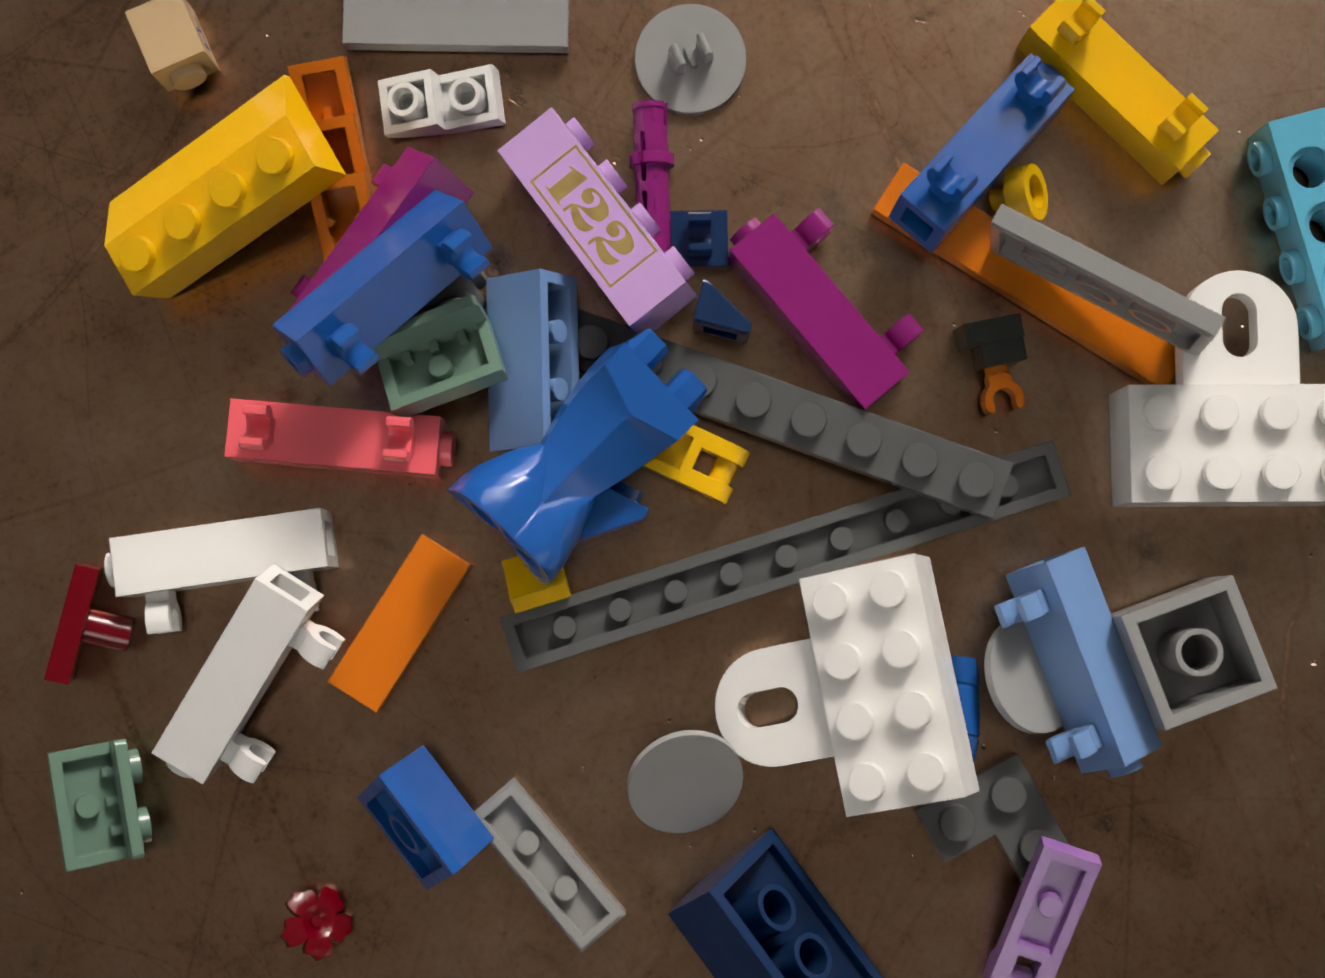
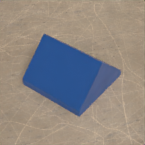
[357,745,494,890]

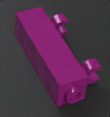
[289,147,474,310]
[728,208,924,410]

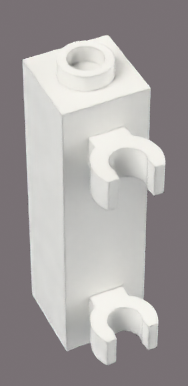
[104,508,339,635]
[152,564,345,784]

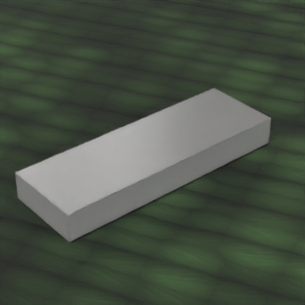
[474,777,626,953]

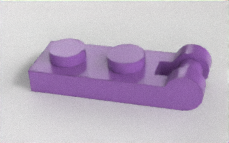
[983,835,1102,978]

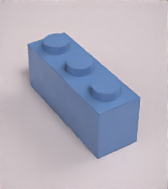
[486,269,579,453]

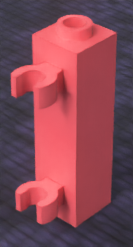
[224,398,456,480]

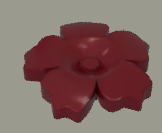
[280,886,352,961]

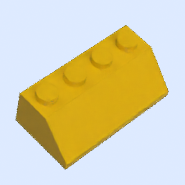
[104,75,346,299]

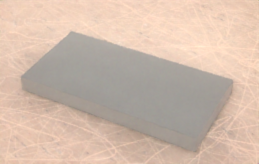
[342,0,570,54]
[990,204,1226,356]

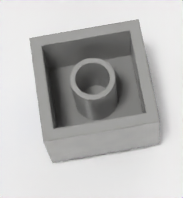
[1111,575,1278,730]

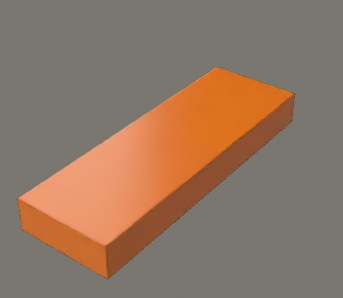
[327,534,473,713]

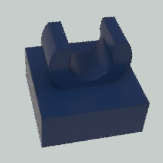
[670,210,729,271]

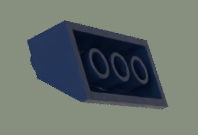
[667,828,883,978]

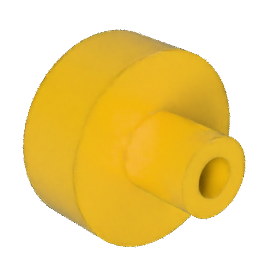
[989,163,1048,221]

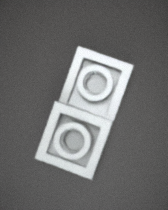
[378,64,506,138]

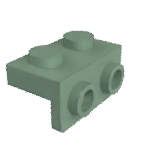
[373,295,509,417]
[46,739,152,872]

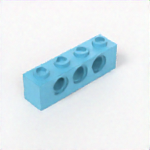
[1247,107,1325,352]

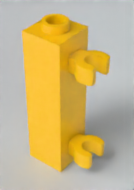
[1017,0,1219,185]

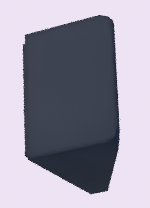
[692,279,752,344]

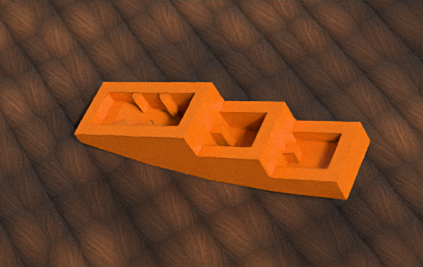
[287,56,374,261]

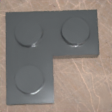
[913,752,1068,883]

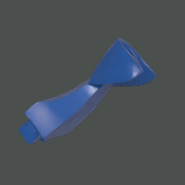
[447,329,708,584]

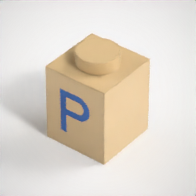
[125,0,220,92]

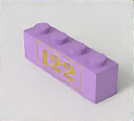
[497,107,698,334]

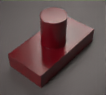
[44,562,136,685]

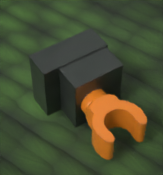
[953,313,1028,415]

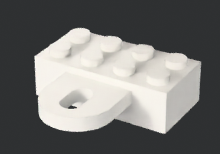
[1109,270,1325,507]
[715,553,980,817]

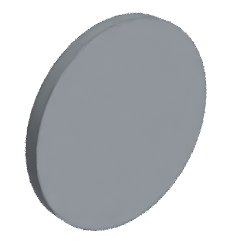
[635,4,747,115]
[984,621,1064,734]
[627,730,743,833]

